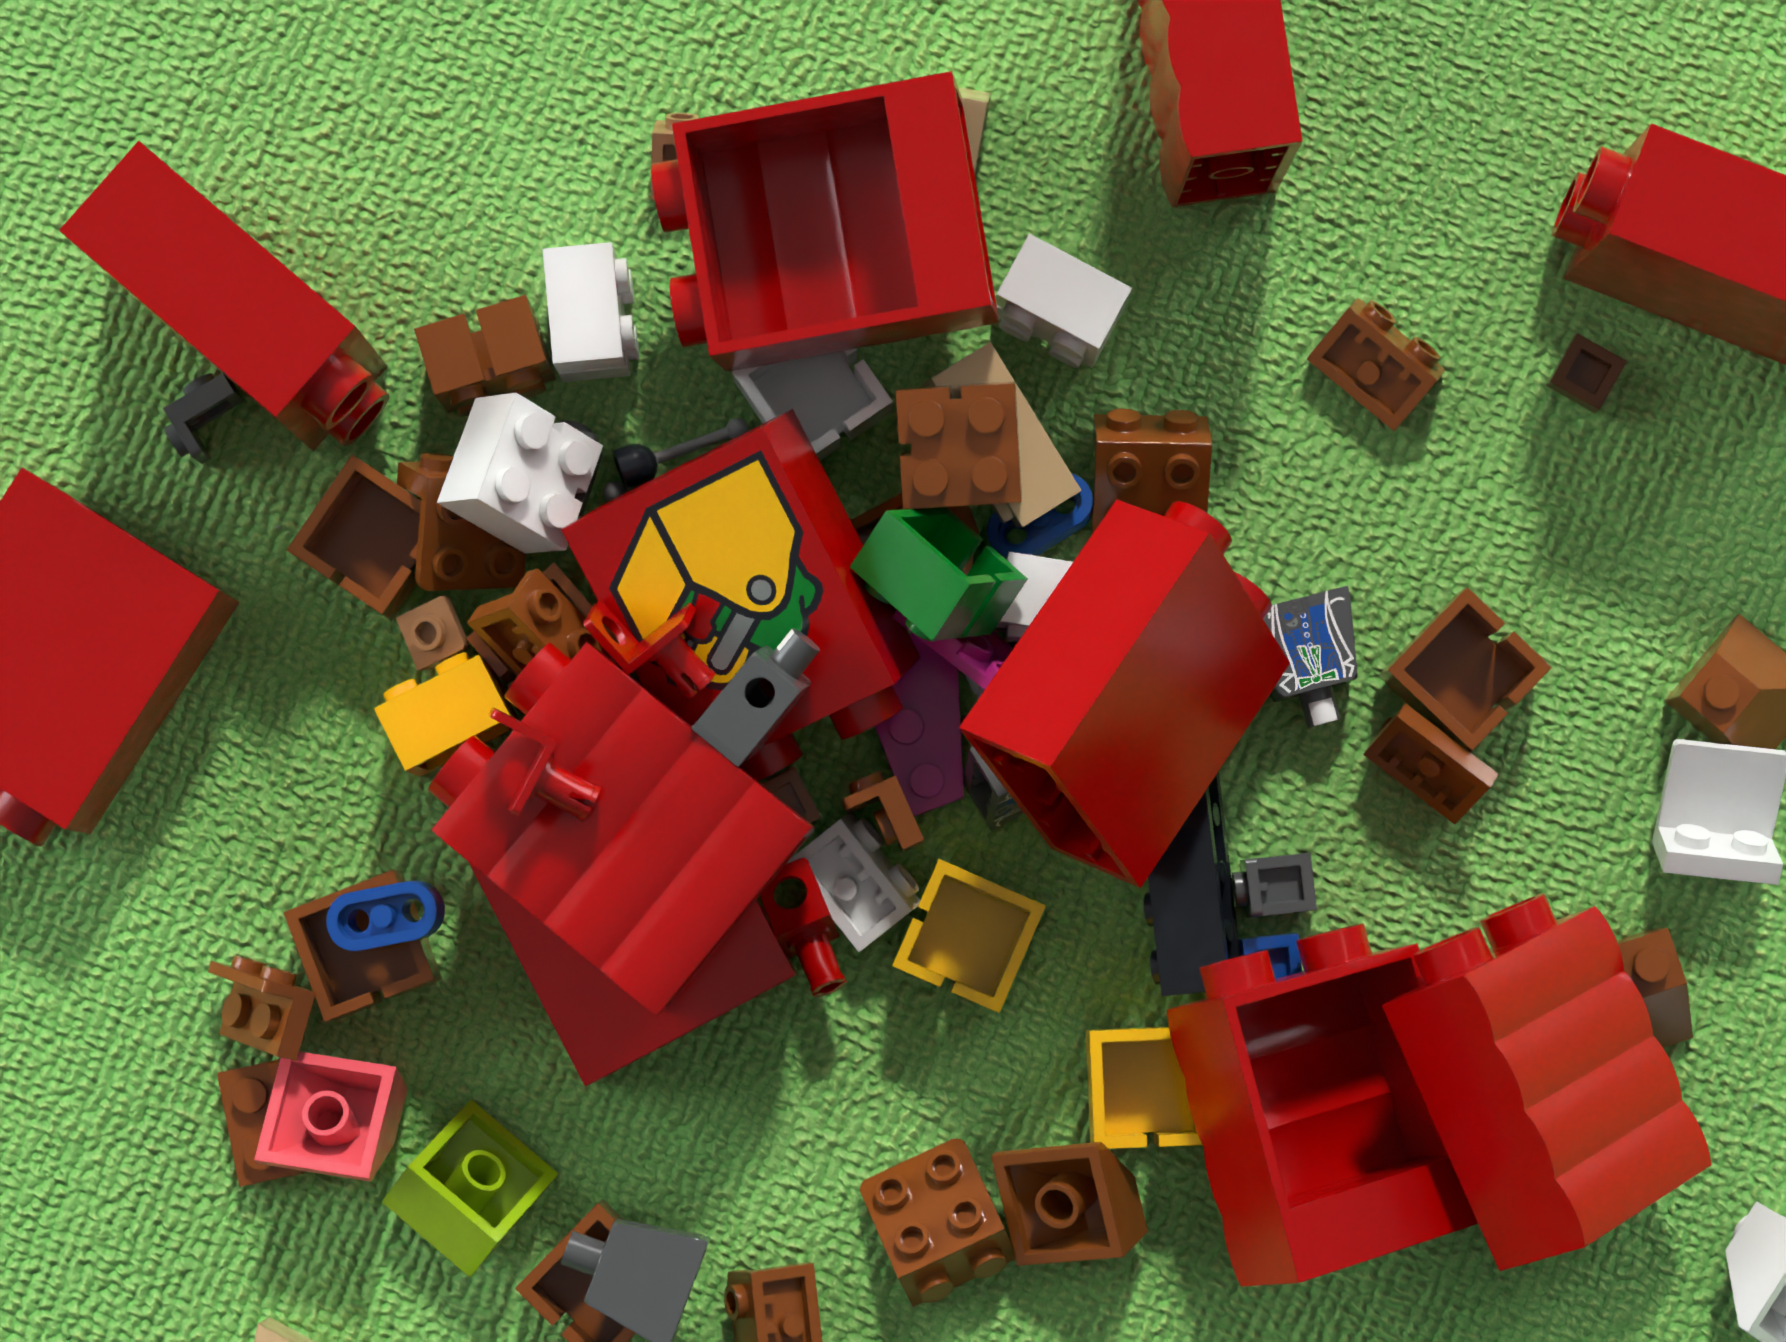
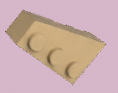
[922,342,1082,528]

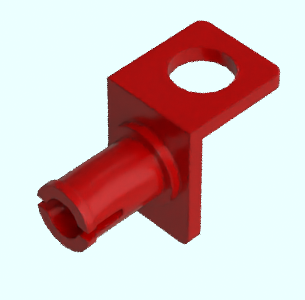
[583,601,716,699]
[488,707,601,822]
[760,858,847,997]

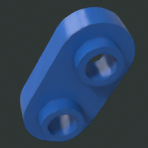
[987,473,1093,559]
[326,881,445,951]

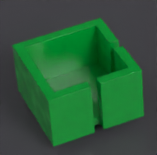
[850,507,1028,641]

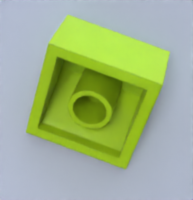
[382,1099,559,1277]

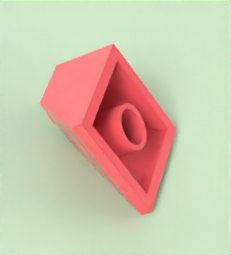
[254,1051,408,1182]

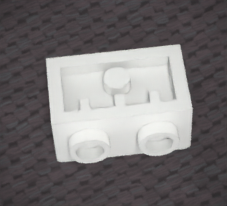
[788,813,920,952]

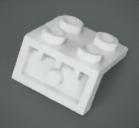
[1652,739,1786,885]

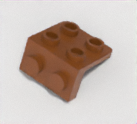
[1092,409,1212,534]
[397,453,526,591]
[860,1138,1015,1307]

